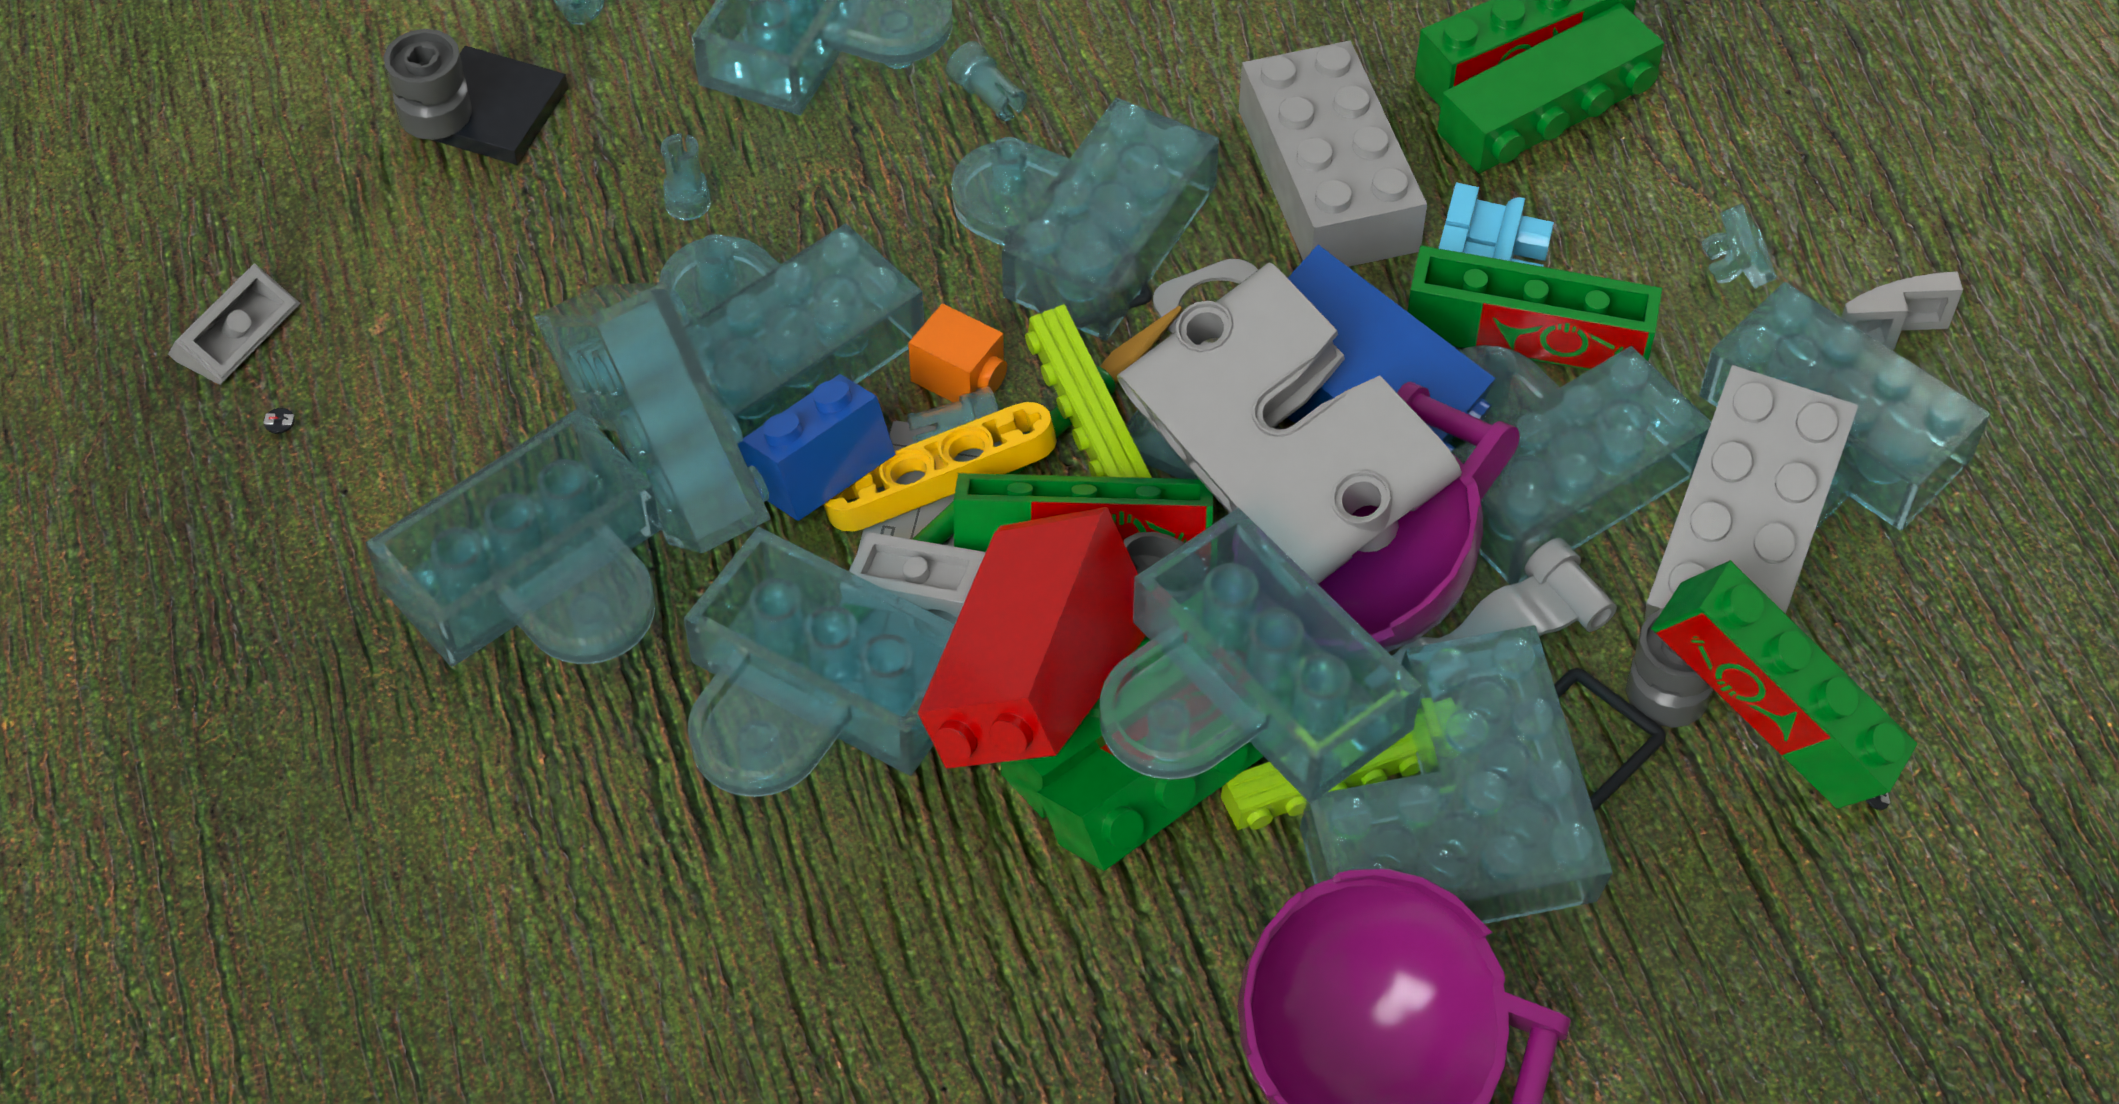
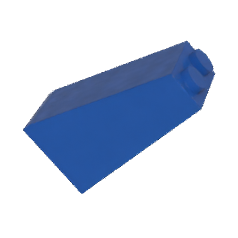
[1287,245,1496,454]

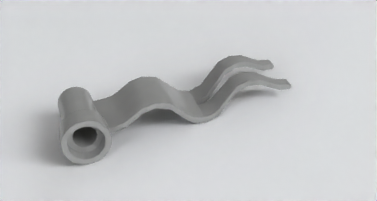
[1370,538,1617,715]

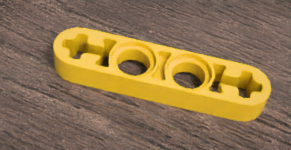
[824,402,1057,532]

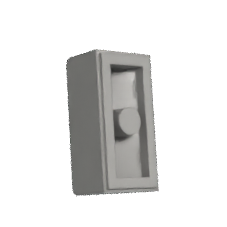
[168,263,300,385]

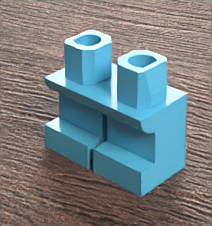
[1439,182,1554,267]

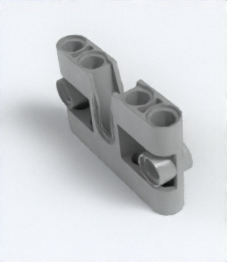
[1117,262,1462,594]

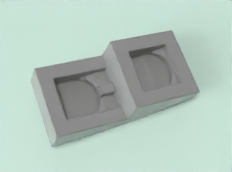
[1833,271,1963,352]

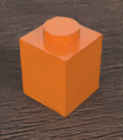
[908,303,1007,411]

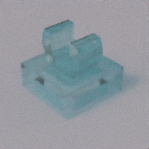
[1702,203,1777,288]

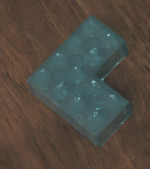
[534,282,771,553]
[1300,625,1613,924]

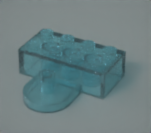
[692,0,953,116]
[951,97,1219,341]
[654,223,924,457]
[1699,282,1991,531]
[1449,345,1711,585]
[365,408,661,667]
[1099,508,1422,804]
[684,526,955,797]

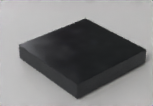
[433,46,568,165]

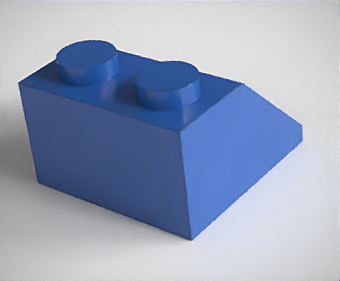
[724,374,896,521]

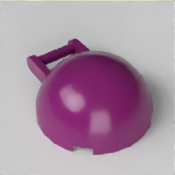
[1226,382,1520,657]
[1237,869,1571,1104]

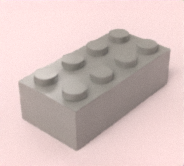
[1239,40,1427,267]
[1644,365,1859,620]

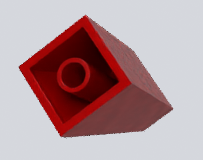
[917,507,1159,769]

